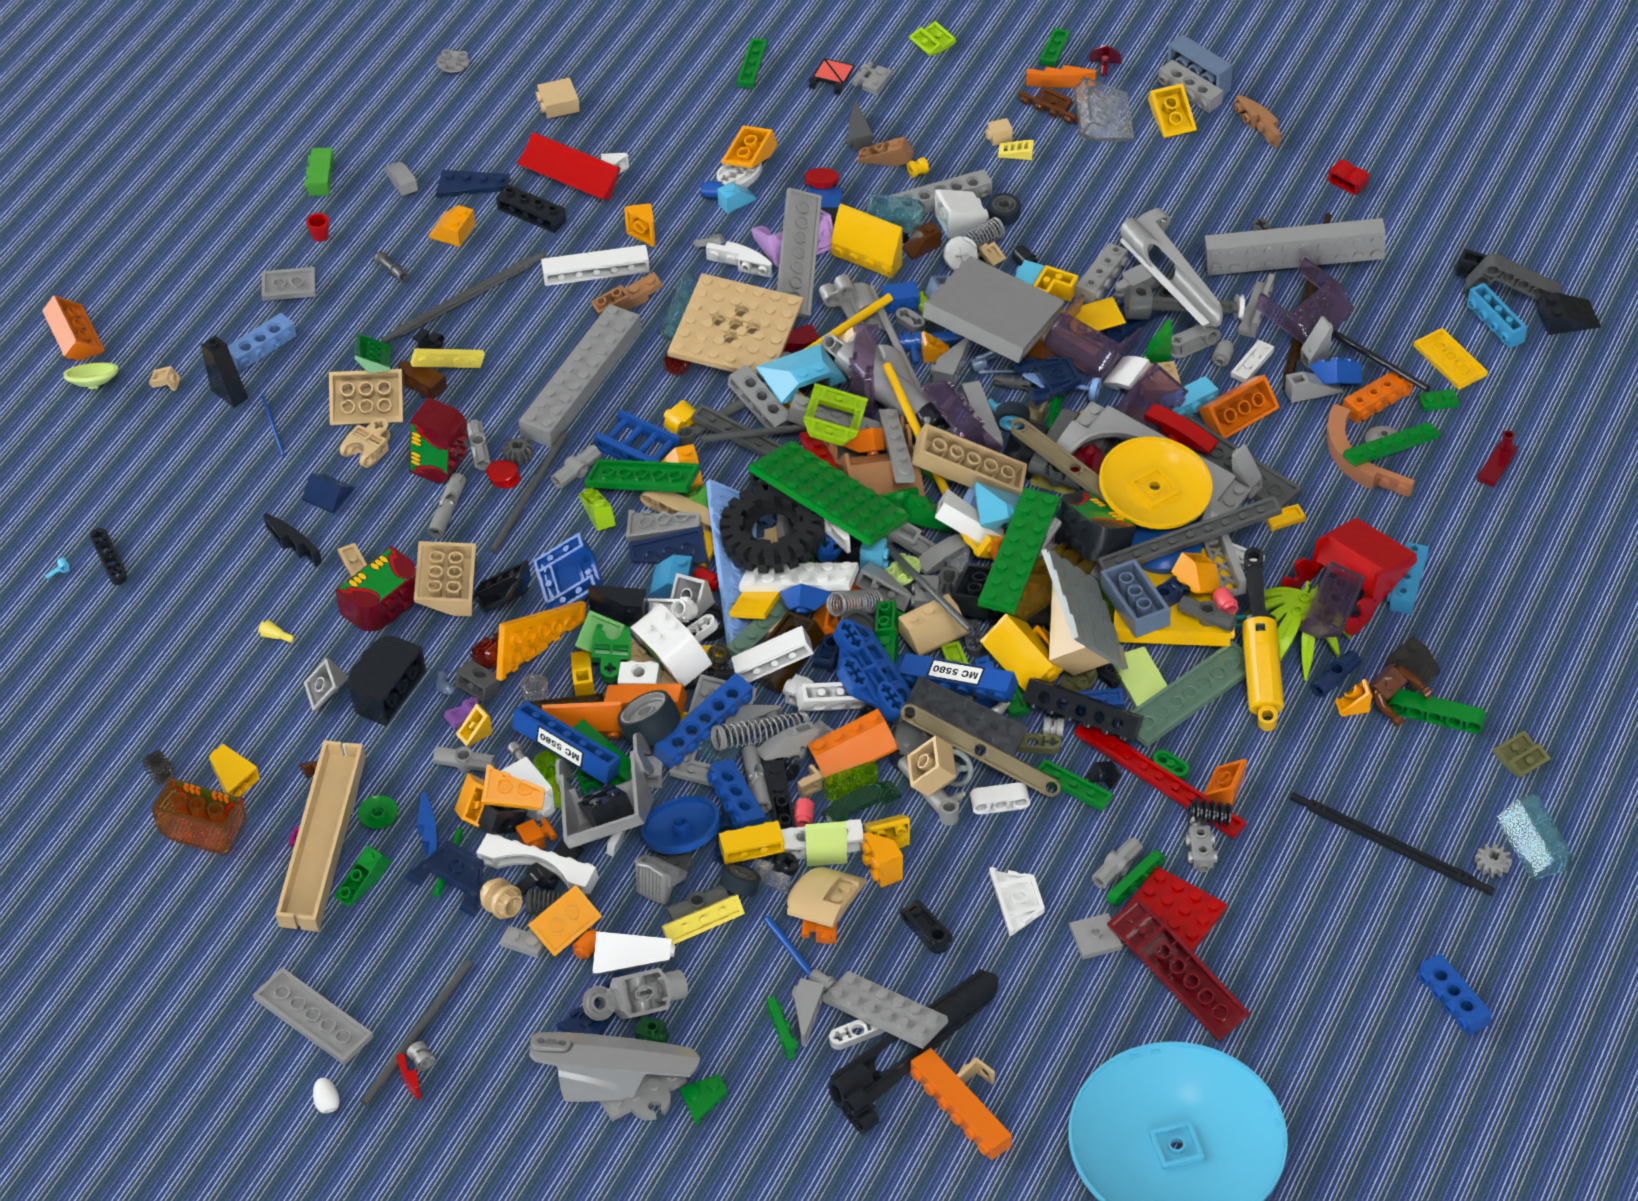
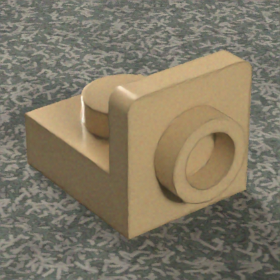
[978,242,1006,267]
[149,366,181,391]
[798,764,824,798]

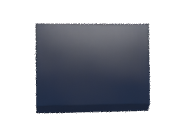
[302,473,354,513]

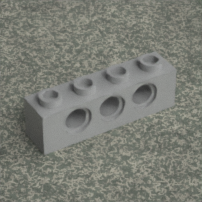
[1158,60,1223,113]
[727,364,791,436]

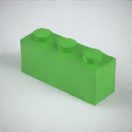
[304,148,334,196]

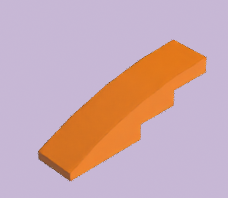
[1026,65,1097,88]

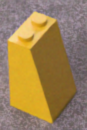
[980,614,1063,691]

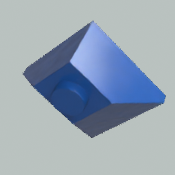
[780,583,832,615]

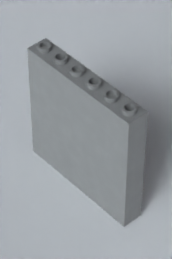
[922,256,1065,363]

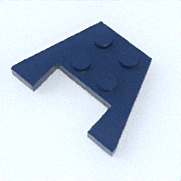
[1012,357,1081,406]
[405,841,484,918]

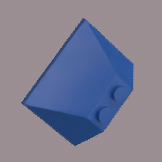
[533,532,604,610]

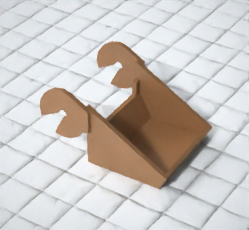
[824,416,925,496]

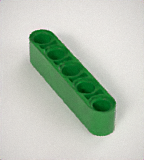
[1388,689,1486,734]

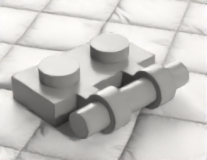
[852,61,893,95]

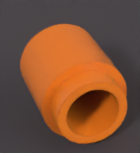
[573,929,598,959]

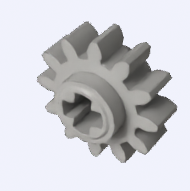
[1474,843,1512,878]

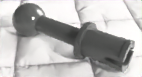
[374,251,409,282]

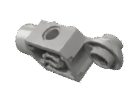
[582,968,688,1021]

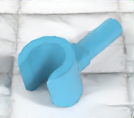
[44,558,70,579]

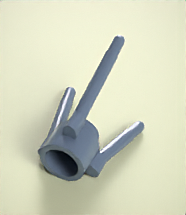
[970,350,1016,375]

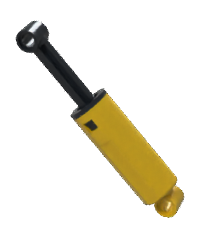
[1241,547,1284,731]

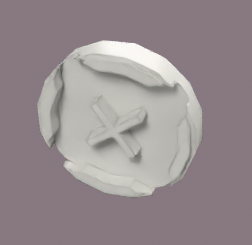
[944,236,978,270]

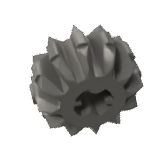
[502,436,534,466]

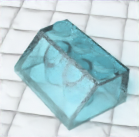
[866,193,925,234]

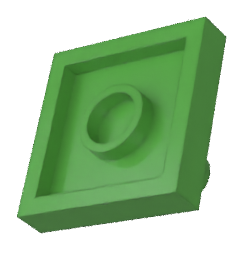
[574,610,625,653]

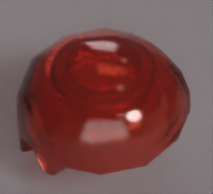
[663,354,691,375]

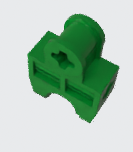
[591,624,632,683]

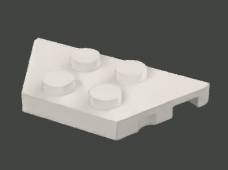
[989,867,1045,936]

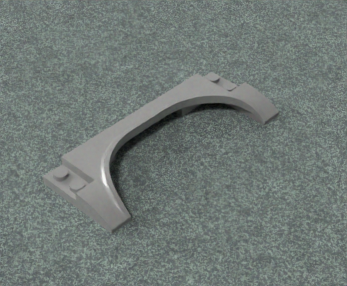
[1057,401,1251,521]

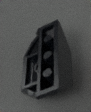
[473,560,531,612]

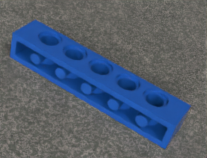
[653,673,753,769]

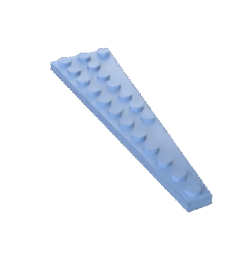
[705,479,757,669]

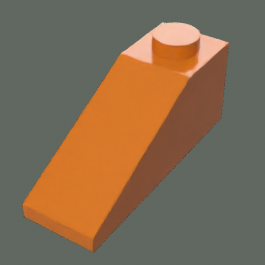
[843,428,885,456]

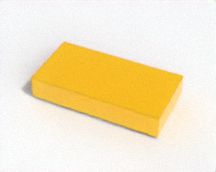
[1265,504,1306,531]

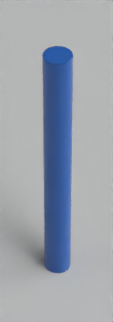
[764,915,813,978]

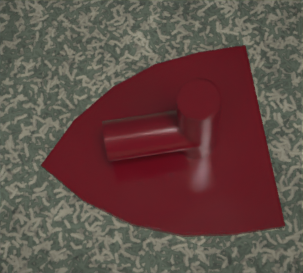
[1089,45,1122,76]
[1070,443,1105,475]

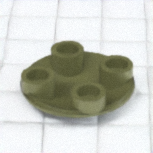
[1060,668,1098,691]

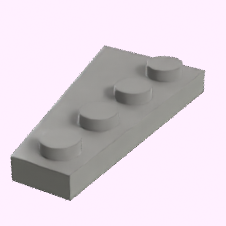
[626,510,702,542]

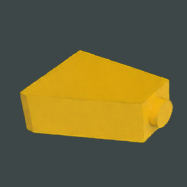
[209,744,260,797]

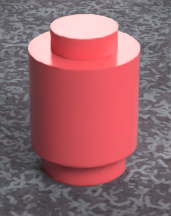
[1212,587,1238,615]
[794,798,815,827]

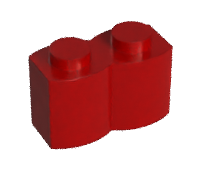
[1327,160,1369,195]

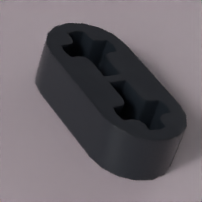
[516,868,544,896]

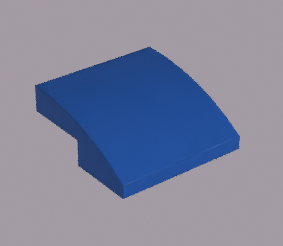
[807,186,843,208]

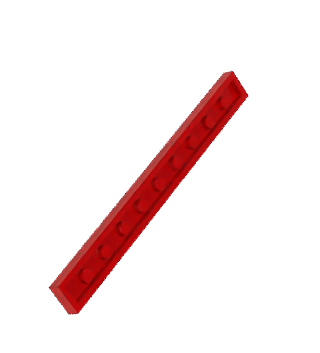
[1074,724,1246,839]

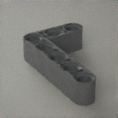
[1465,253,1562,300]

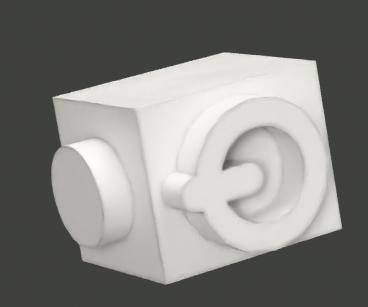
[783,674,813,707]

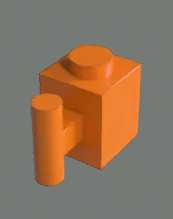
[515,818,558,850]
[801,919,838,944]

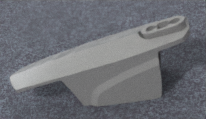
[529,1032,700,1102]

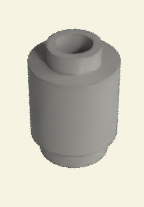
[1212,340,1234,366]

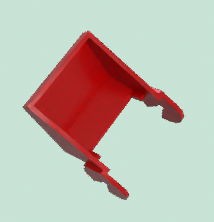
[1281,517,1417,636]

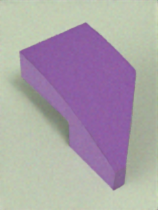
[443,697,478,729]

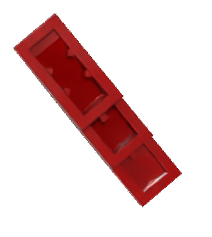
[1144,403,1219,454]

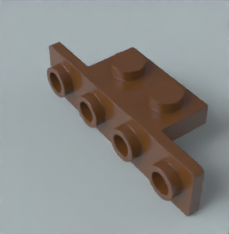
[1017,86,1079,125]

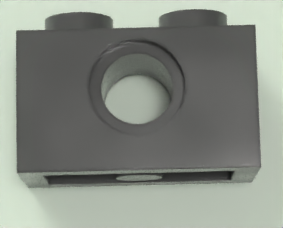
[455,660,501,703]

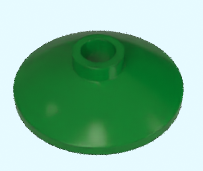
[358,795,398,829]

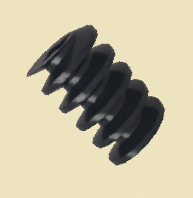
[1187,797,1232,829]

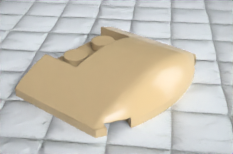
[787,866,867,928]

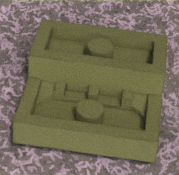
[1492,730,1551,779]

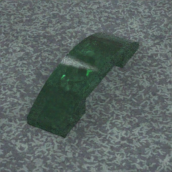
[821,781,901,823]

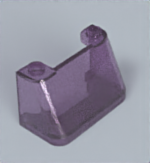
[1114,362,1188,431]

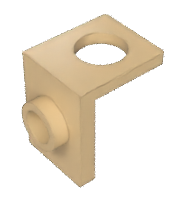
[957,1057,995,1085]

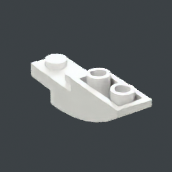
[706,241,772,278]

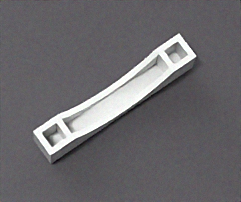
[476,833,599,895]

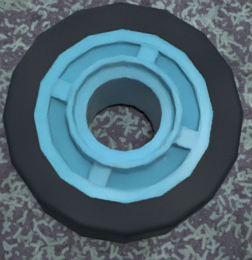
[995,401,1031,433]

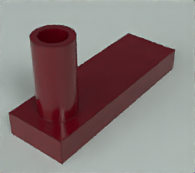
[1477,430,1518,488]

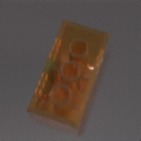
[151,778,247,854]

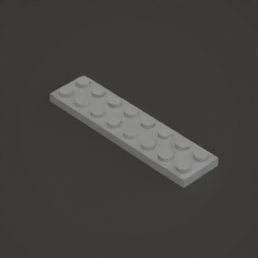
[777,187,822,319]

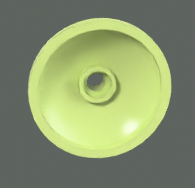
[63,363,119,389]

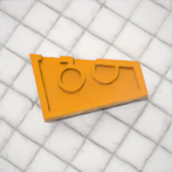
[481,764,545,810]

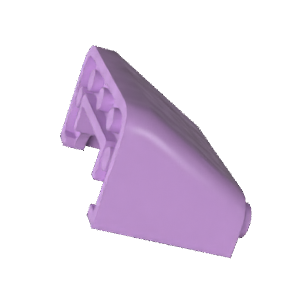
[751,210,834,268]

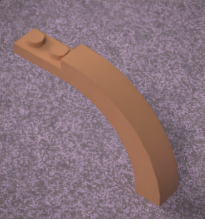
[1326,404,1415,497]

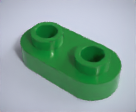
[1153,750,1189,780]

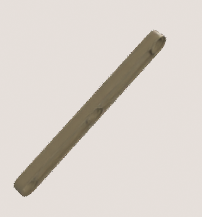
[1011,418,1108,505]
[900,703,1061,797]

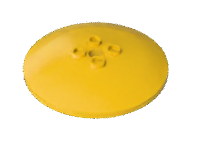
[1099,437,1213,529]

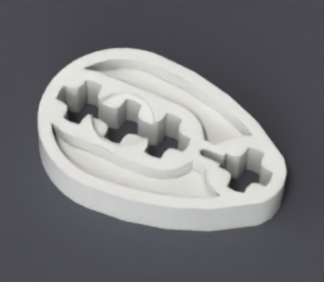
[717,162,762,188]

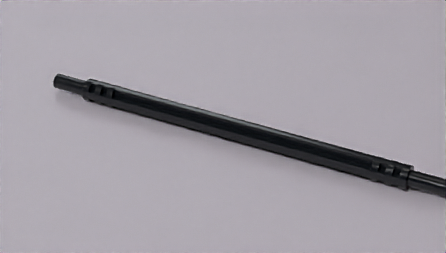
[1290,792,1495,896]

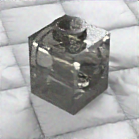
[142,749,175,786]

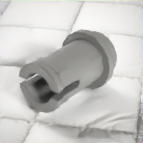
[809,968,837,992]

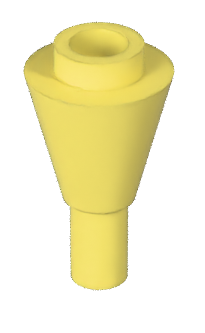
[258,619,295,643]

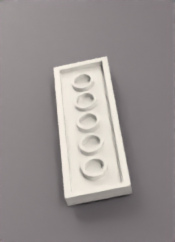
[739,562,859,592]

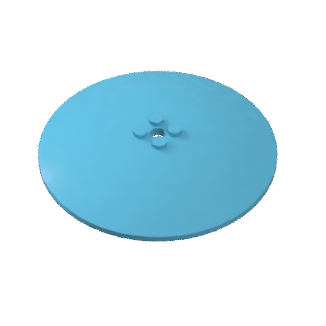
[1068,1042,1288,1201]

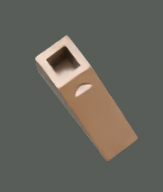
[857,136,914,167]

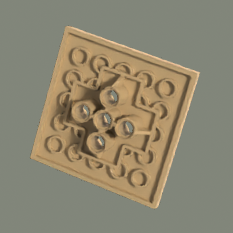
[667,273,804,379]

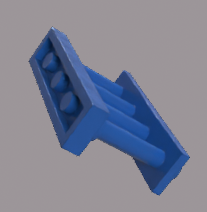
[594,409,681,462]

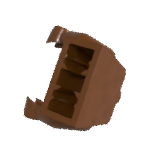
[1369,662,1432,726]

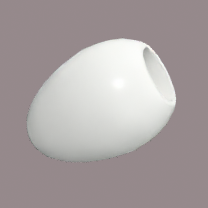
[313,1078,340,1114]

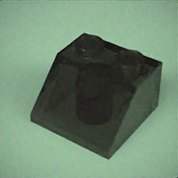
[1385,636,1440,692]

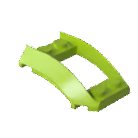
[803,383,868,446]

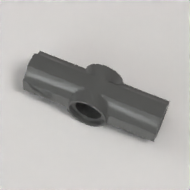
[1178,595,1238,632]
[666,884,729,922]

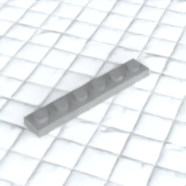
[878,408,915,483]

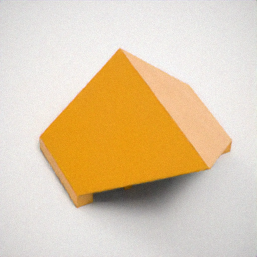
[1335,679,1372,716]

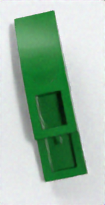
[875,600,899,666]

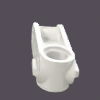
[647,597,698,622]

